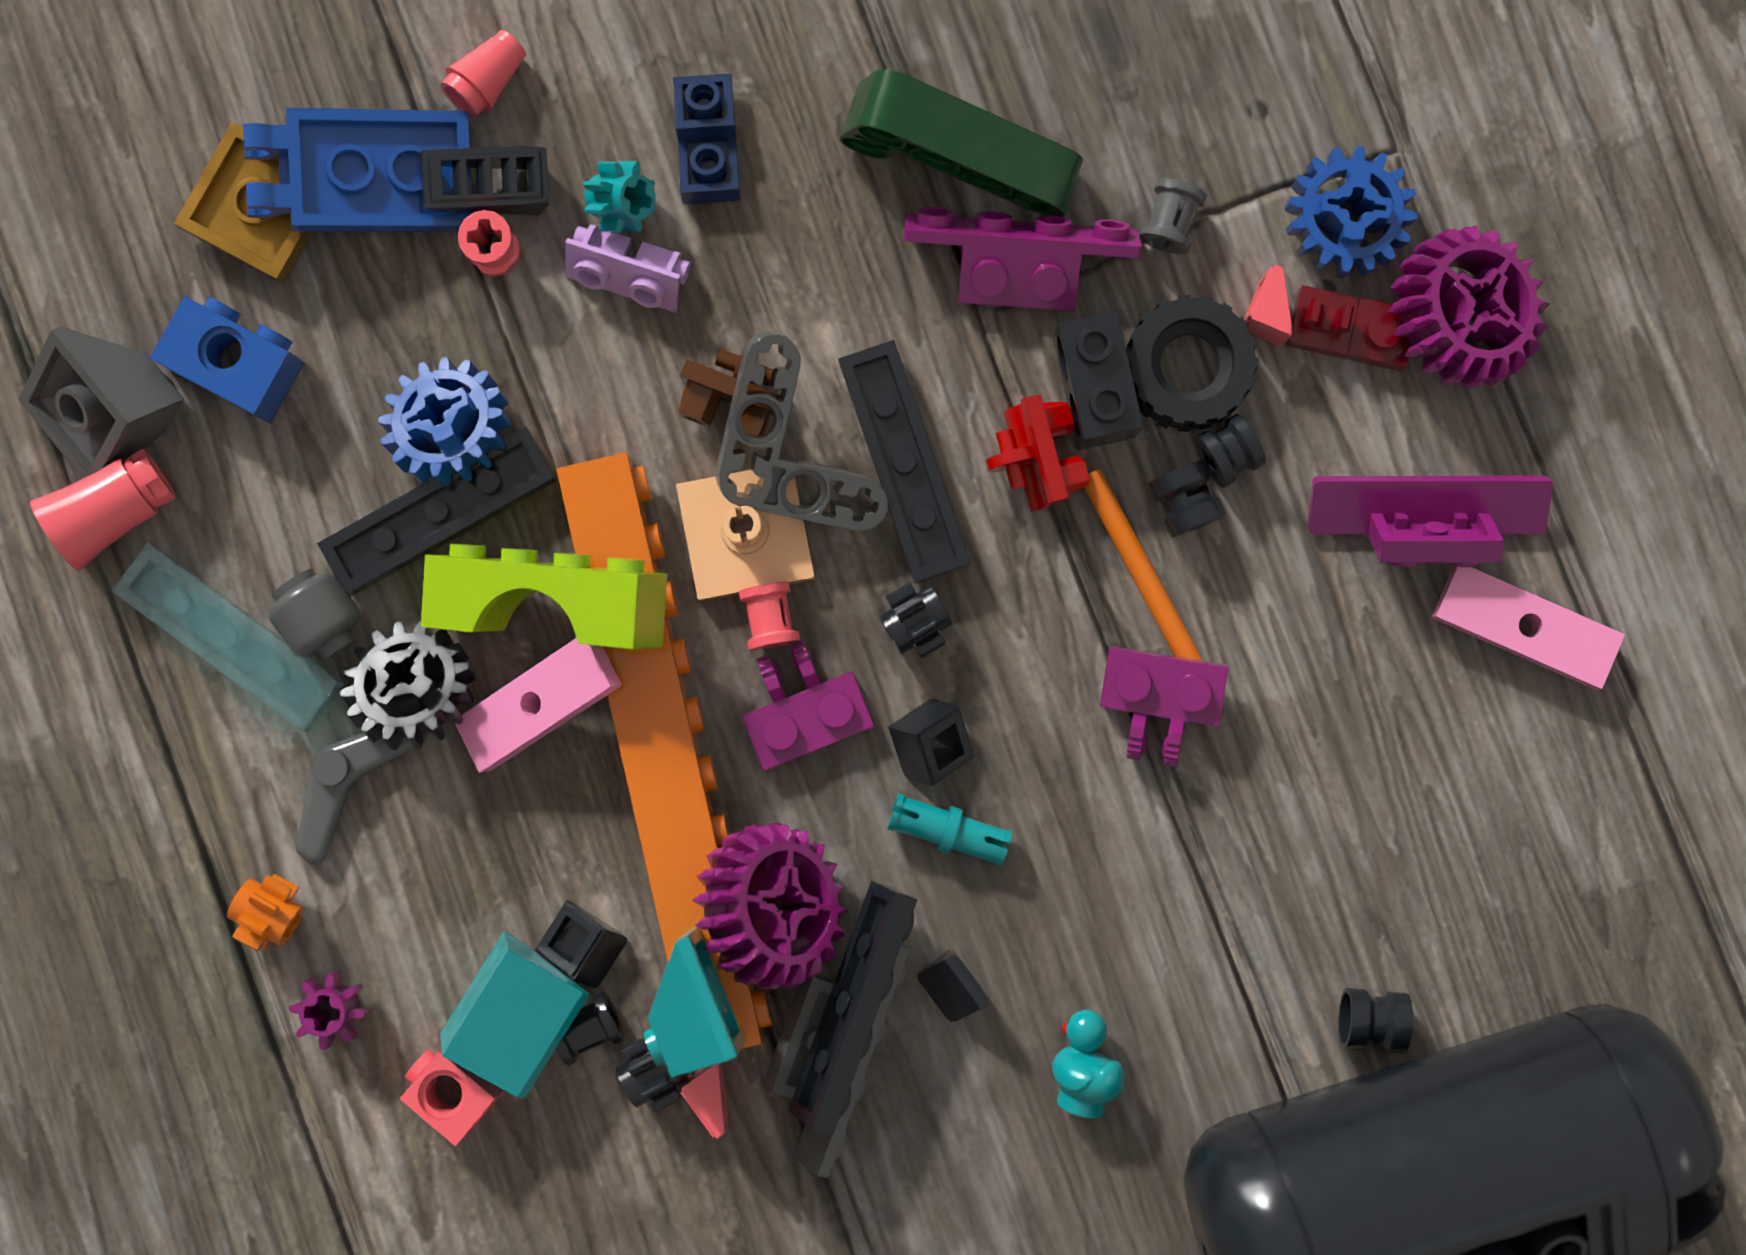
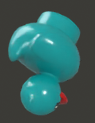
[1052,1009,1126,1118]

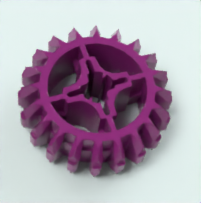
[1388,226,1550,389]
[692,823,849,990]

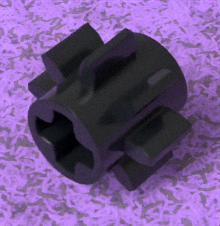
[878,582,953,658]
[616,1037,692,1113]

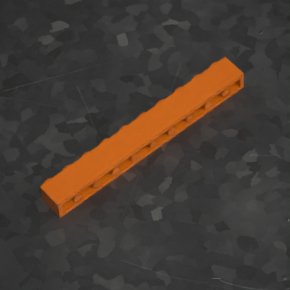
[556,452,773,1049]

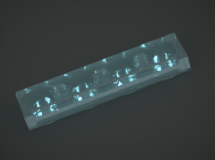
[112,543,344,732]

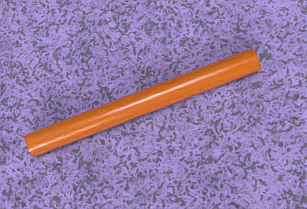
[1084,469,1204,661]

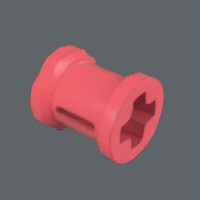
[458,210,521,277]
[739,582,801,651]

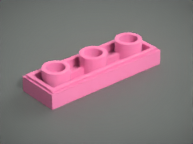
[1431,565,1625,690]
[455,638,622,773]

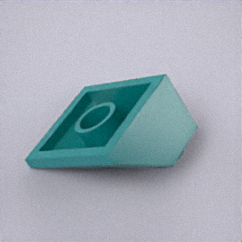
[644,927,745,1077]

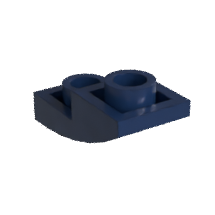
[673,73,741,204]

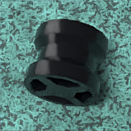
[1194,413,1266,488]

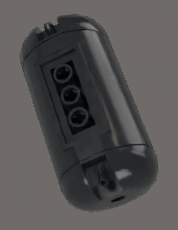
[1183,1004,1726,1255]

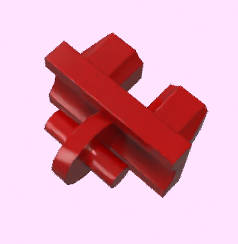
[985,394,1090,513]

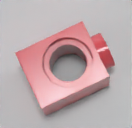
[400,1049,505,1147]

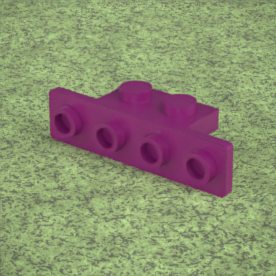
[904,207,1142,311]
[1307,476,1554,567]

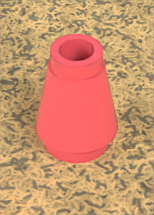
[440,30,526,118]

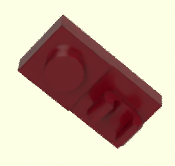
[1286,285,1411,371]

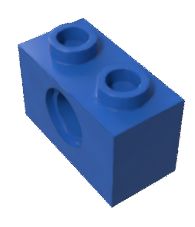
[149,296,304,424]

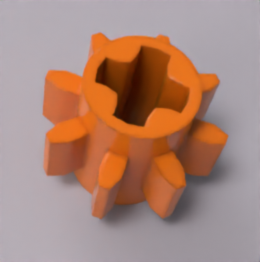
[227,874,305,951]

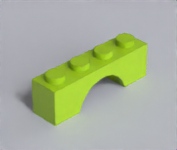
[421,544,667,649]

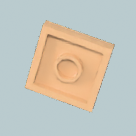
[676,470,815,602]

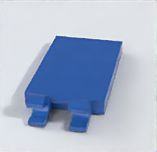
[243,108,472,232]

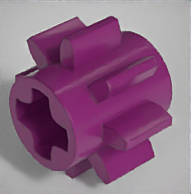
[288,971,371,1050]

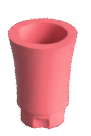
[30,449,177,571]

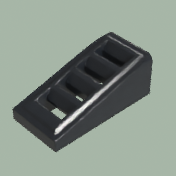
[420,146,549,215]

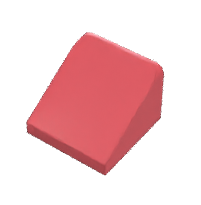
[1244,264,1292,346]
[681,1062,729,1139]

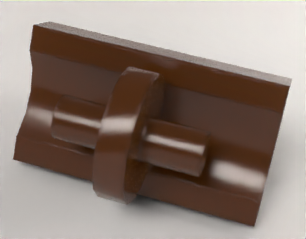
[679,345,780,435]

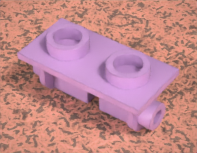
[565,224,691,313]

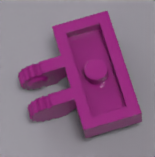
[742,640,874,771]
[1100,646,1229,767]

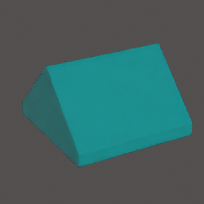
[440,931,590,1099]

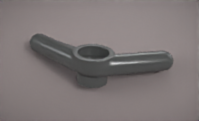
[296,732,428,865]

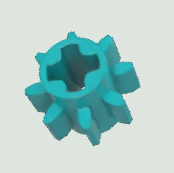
[583,161,656,233]

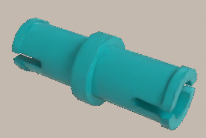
[886,793,1012,867]

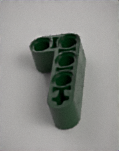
[839,69,1083,217]

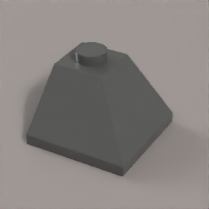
[18,327,184,479]

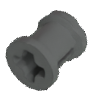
[1139,178,1207,254]

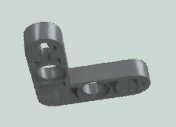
[716,331,888,531]

